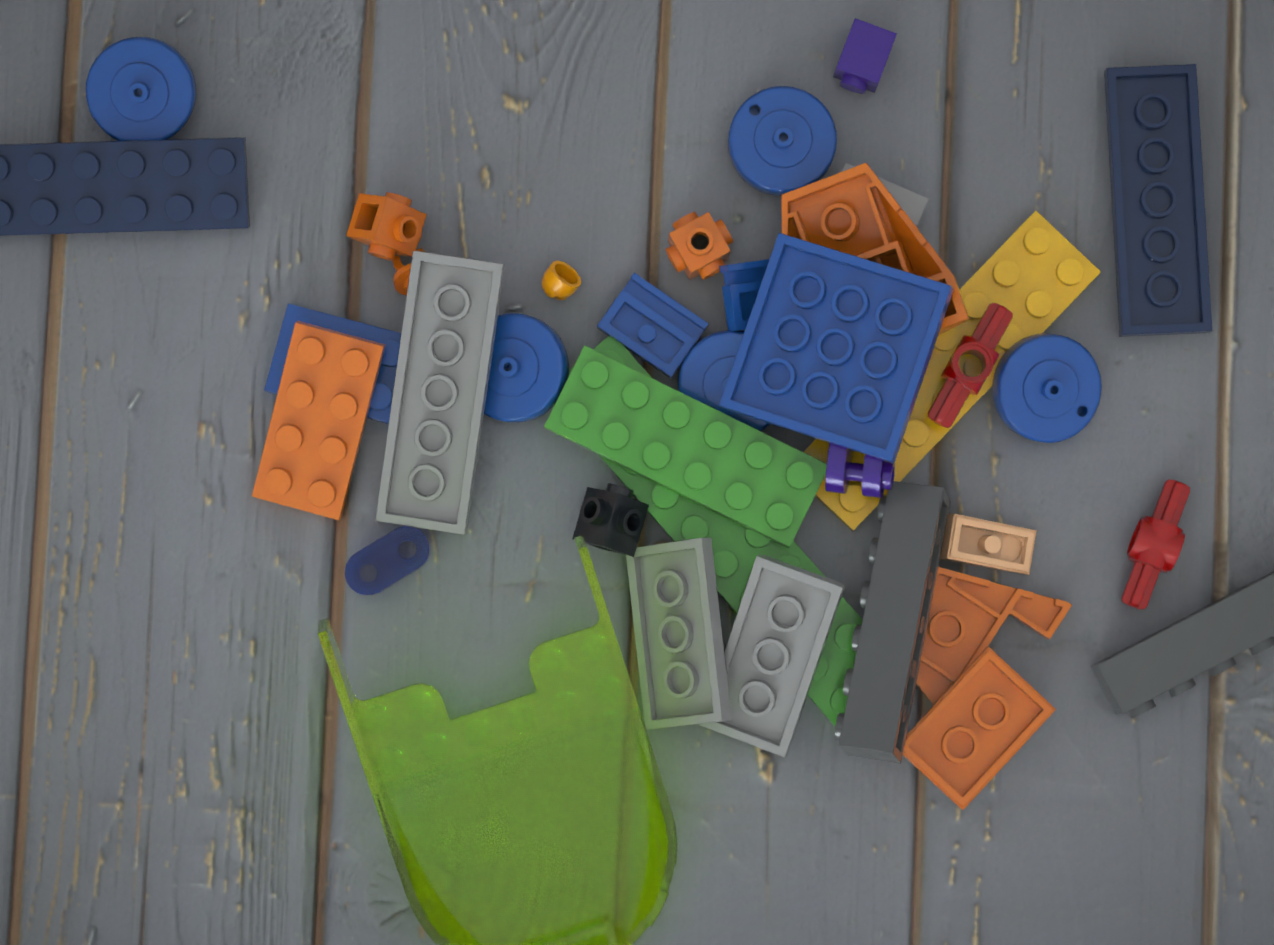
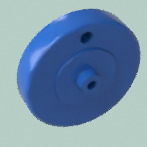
[86,37,196,141]
[728,86,837,196]
[484,313,569,423]
[678,330,770,431]
[992,333,1102,443]

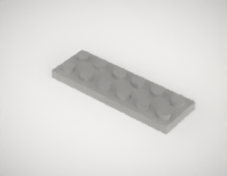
[375,251,505,535]

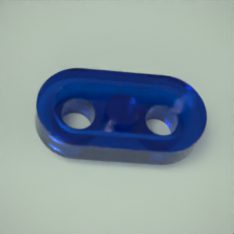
[345,526,430,596]

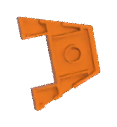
[916,567,1072,705]

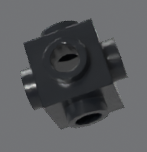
[572,483,649,557]

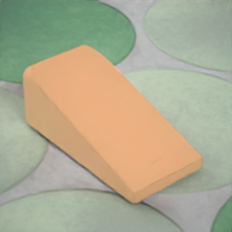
[940,514,1037,575]

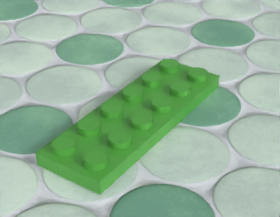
[544,345,827,548]

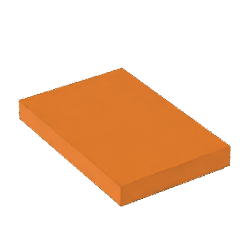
[903,647,1056,810]

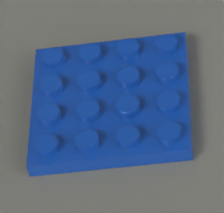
[719,233,954,463]

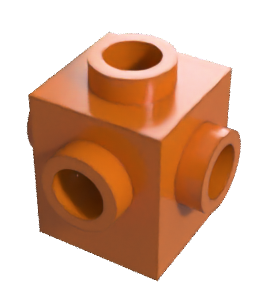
[346,192,427,261]
[665,212,733,281]

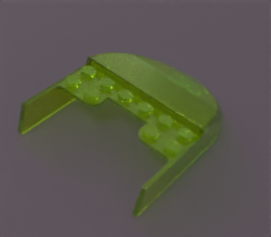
[318,535,677,945]

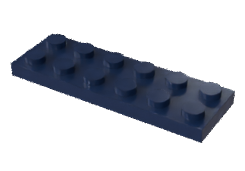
[1104,64,1212,337]
[0,137,250,236]

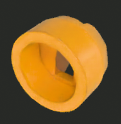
[541,261,581,300]

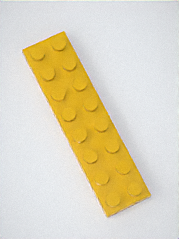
[804,210,1101,531]

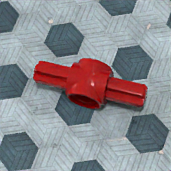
[928,303,1013,428]
[1121,479,1190,610]

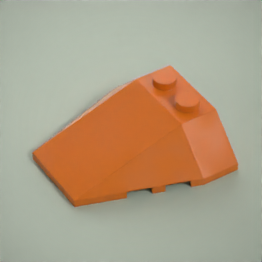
[781,163,969,336]

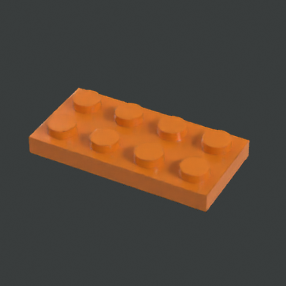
[252,321,386,520]

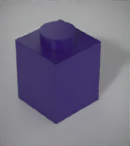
[833,18,897,94]

